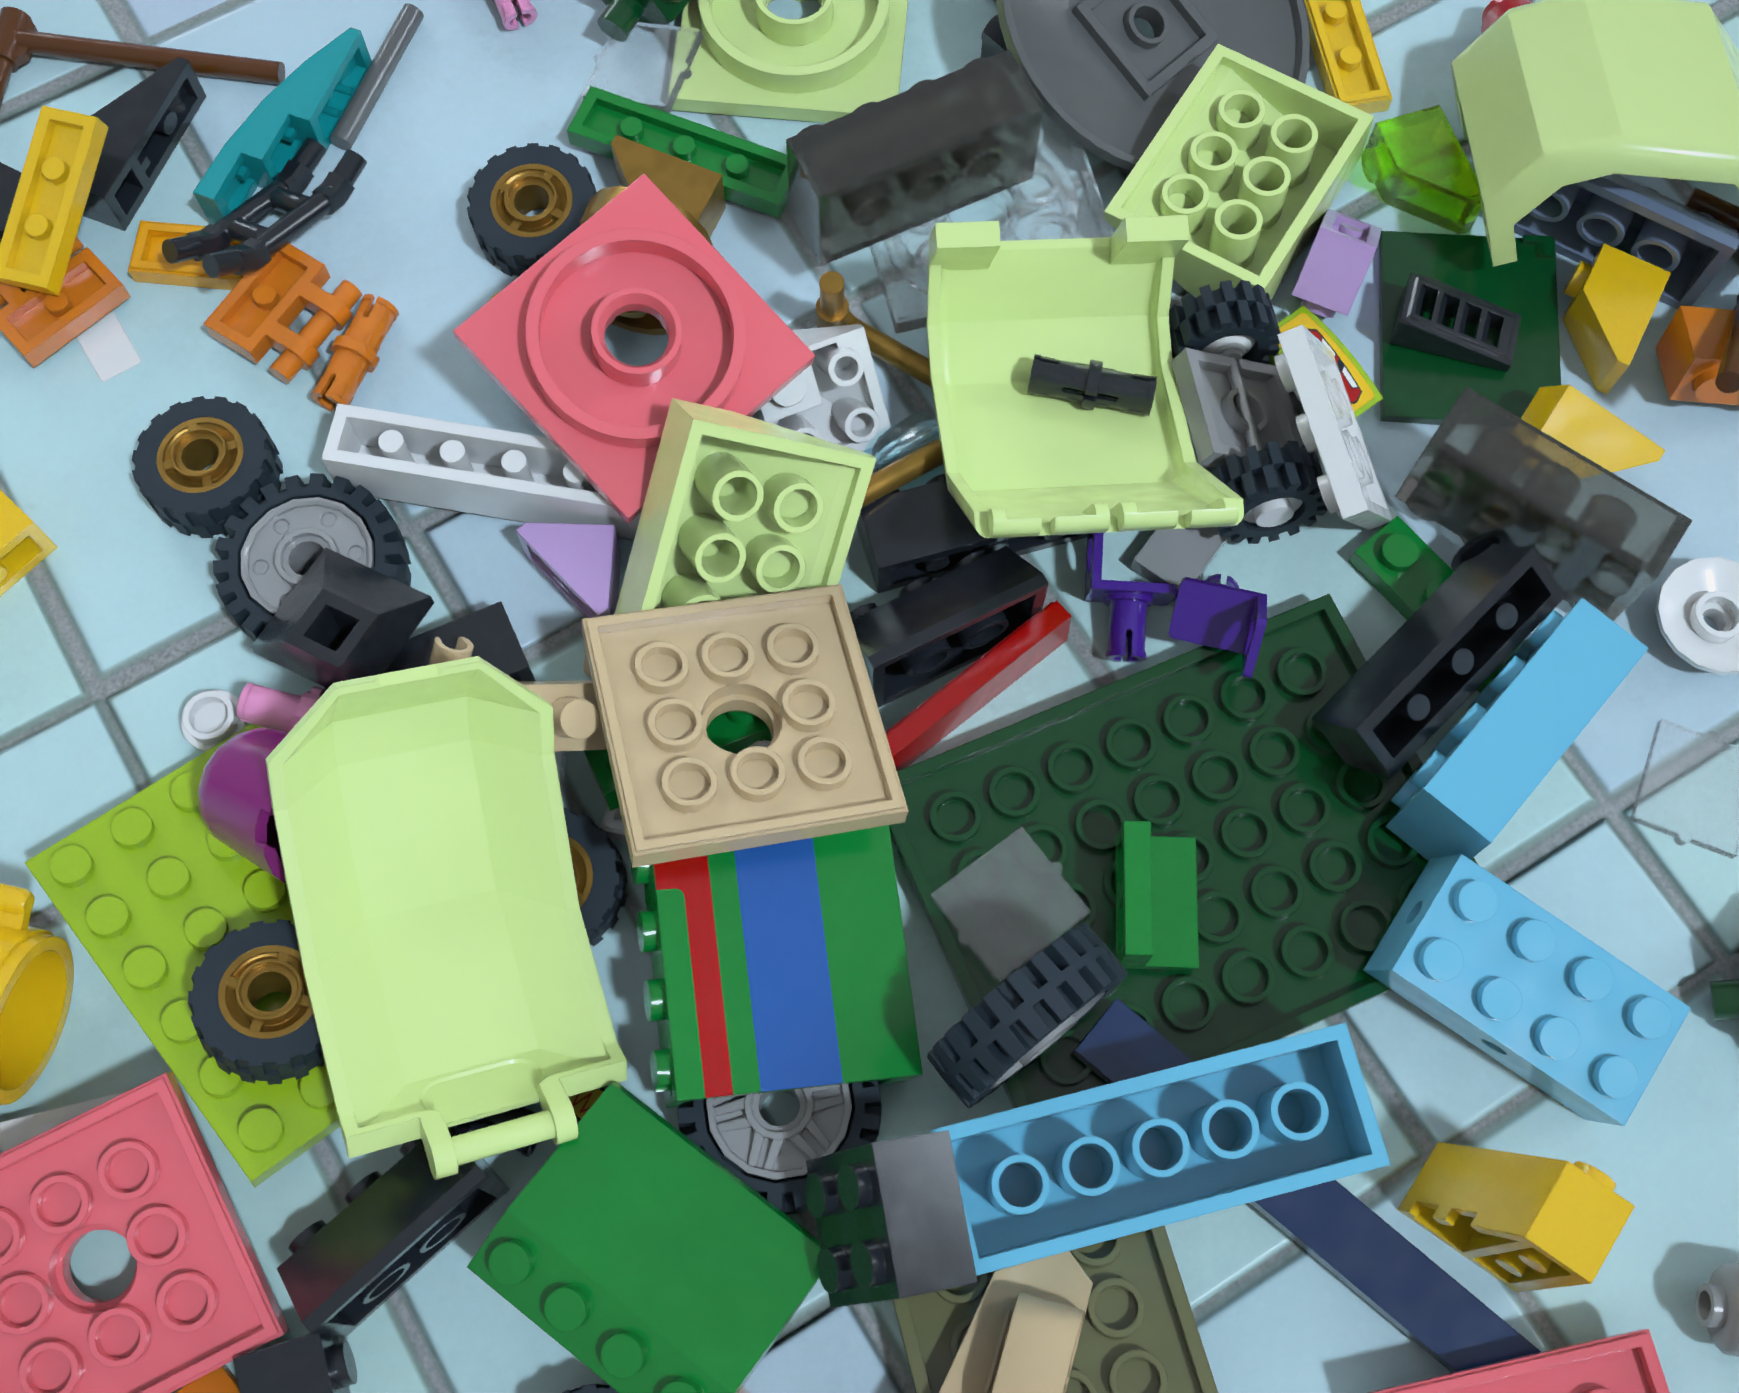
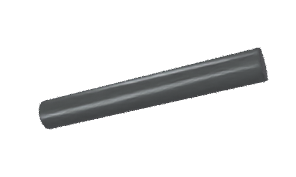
[330,3,424,151]

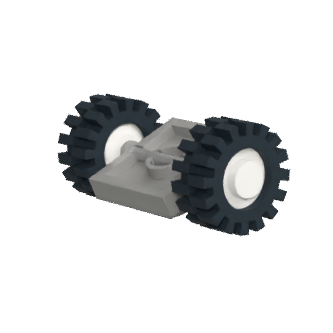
[1169,280,1328,544]

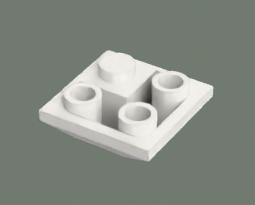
[754,324,895,451]

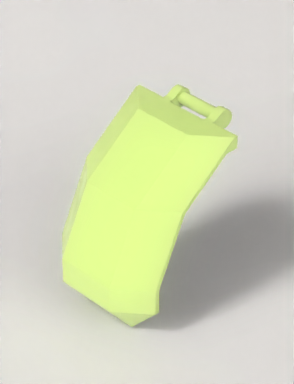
[265,656,627,1180]

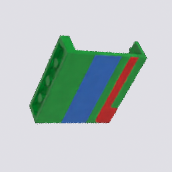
[630,825,923,1108]

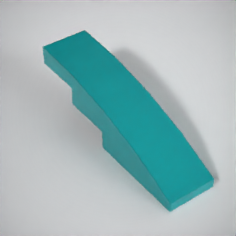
[193,27,372,225]

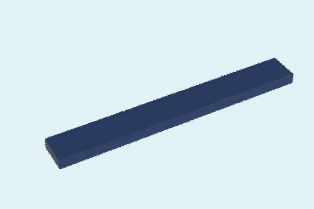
[1072,998,1541,1373]

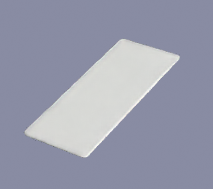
[76,310,142,382]

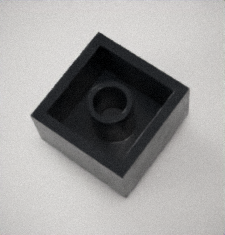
[805,1130,978,1308]

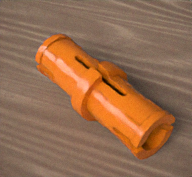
[310,294,399,412]

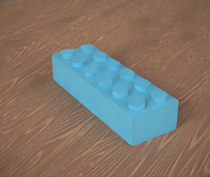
[927,1022,1391,1275]

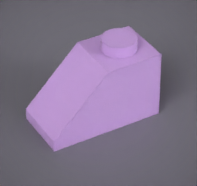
[1292,209,1382,318]

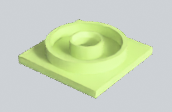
[670,0,909,129]

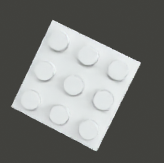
[1274,325,1392,530]

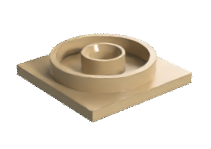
[582,584,909,868]

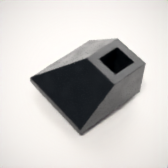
[251,547,434,689]

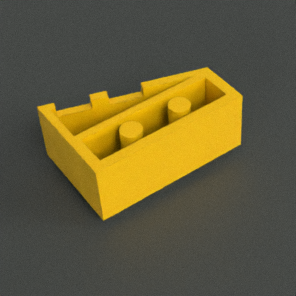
[1397,1142,1635,1293]

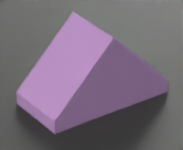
[516,522,621,618]

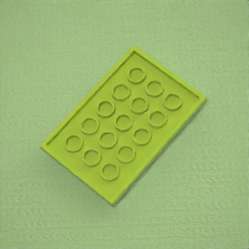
[24,724,340,1188]

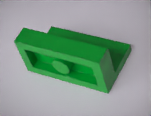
[1115,821,1199,971]

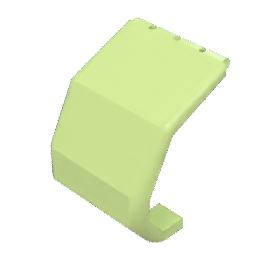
[1451,0,1739,267]
[926,215,1244,538]

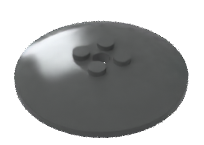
[996,0,1310,171]

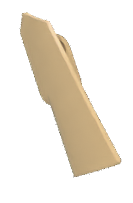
[939,1251,1093,1393]

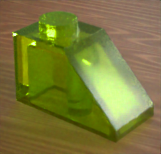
[1361,105,1482,234]

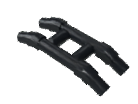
[162,137,367,278]

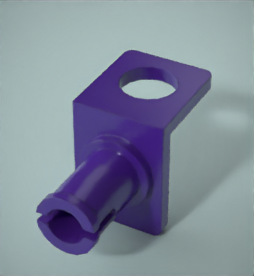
[1084,533,1177,663]
[1168,574,1267,678]

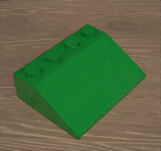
[467,1081,821,1393]

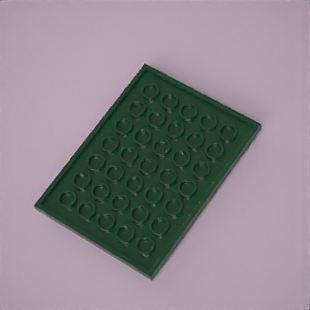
[889,594,1477,1109]

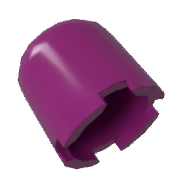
[198,727,289,885]

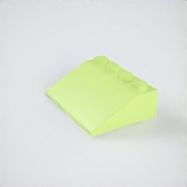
[1103,44,1374,299]
[614,398,876,615]

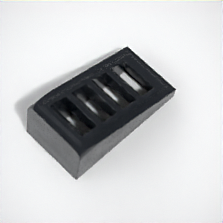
[1390,273,1522,372]

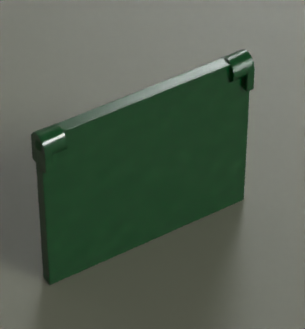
[1379,231,1561,429]

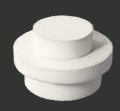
[181,690,248,752]

